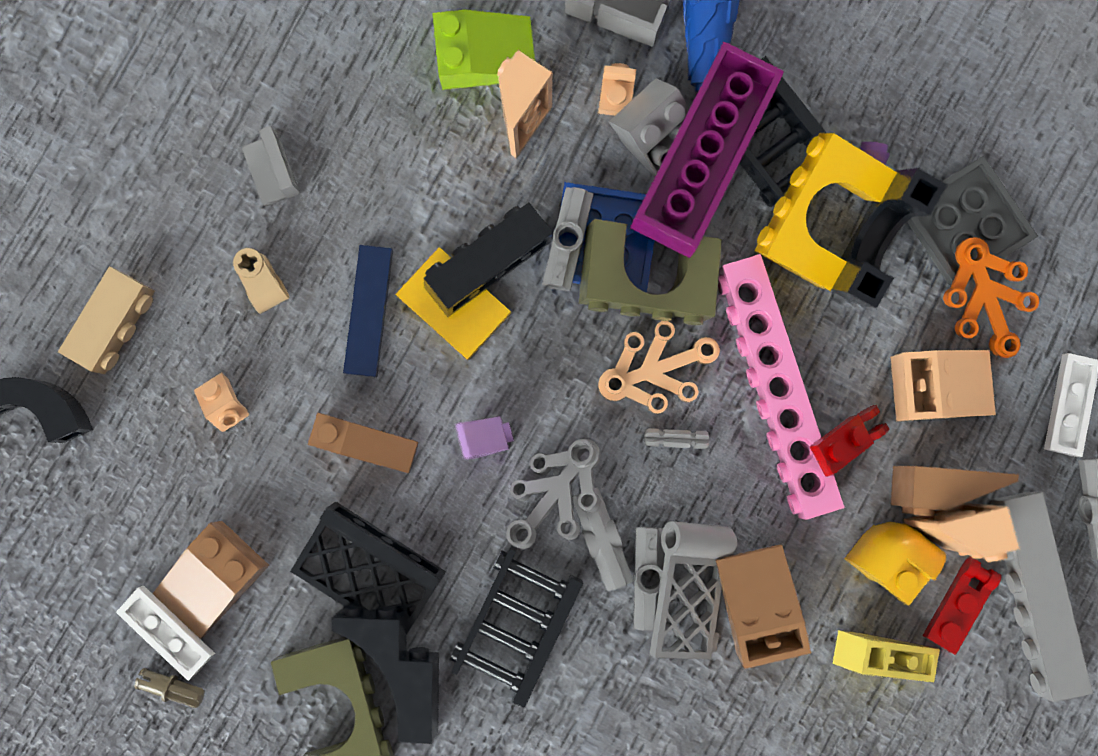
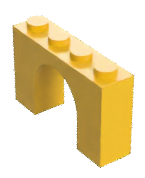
[754,133,897,291]

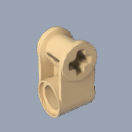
[233,248,290,314]

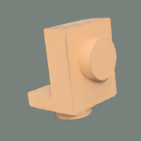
[194,372,249,432]

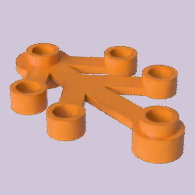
[943,237,1040,358]

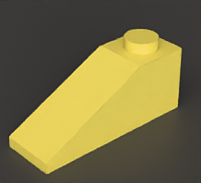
[832,630,940,682]

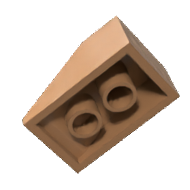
[891,466,1019,516]
[153,521,269,639]

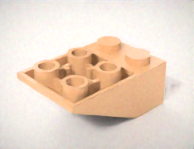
[890,350,996,421]

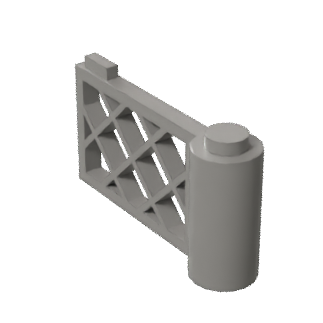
[649,521,737,659]

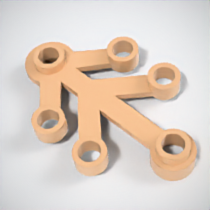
[598,321,720,414]

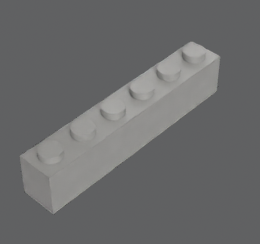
[990,492,1093,703]

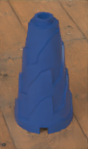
[683,0,740,93]

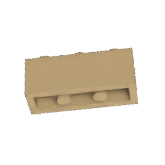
[58,266,155,374]

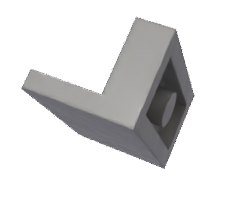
[242,126,300,206]

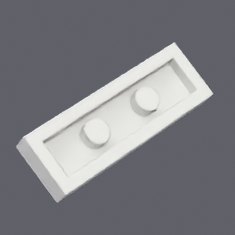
[1044,353,1098,457]
[116,585,215,681]

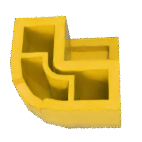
[844,522,946,606]

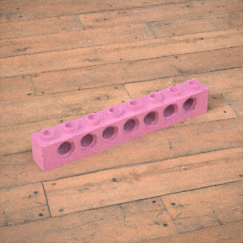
[718,254,845,520]

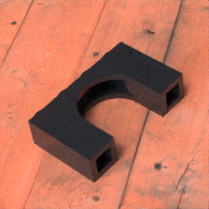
[831,168,948,309]

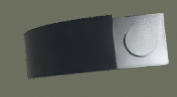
[0,377,93,443]

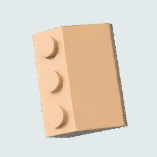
[497,50,552,158]
[904,503,1019,562]

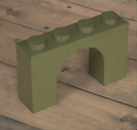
[579,219,722,325]
[271,637,393,756]

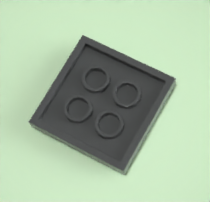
[907,155,1039,287]

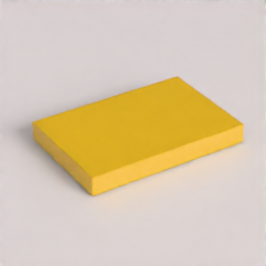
[395,247,511,360]

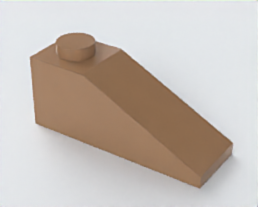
[307,413,419,473]

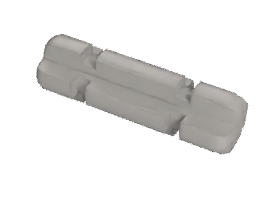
[644,428,709,449]

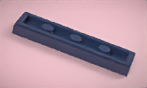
[343,245,393,378]

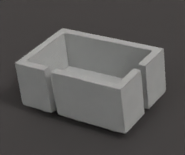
[565,0,672,47]

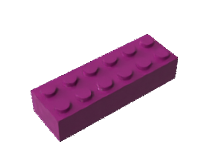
[630,42,785,258]

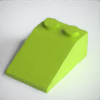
[432,10,535,90]

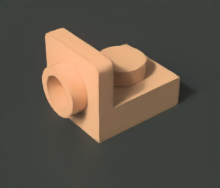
[598,63,636,116]

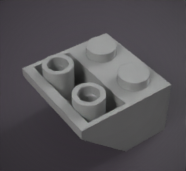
[609,78,689,177]

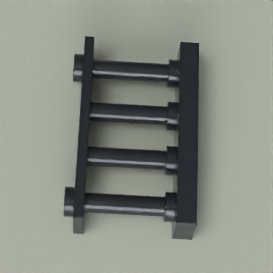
[739,56,826,207]
[449,546,583,708]

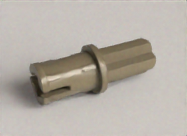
[134,668,205,708]

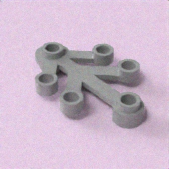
[506,439,601,549]

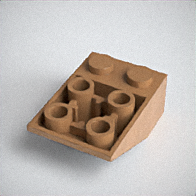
[716,544,811,669]

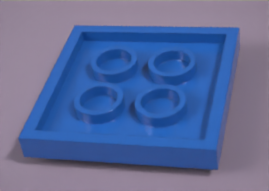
[559,182,654,293]

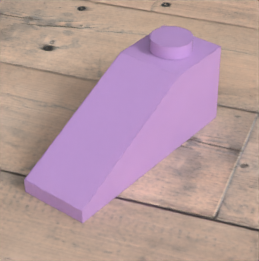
[455,417,514,459]

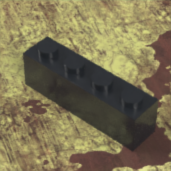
[423,202,553,317]

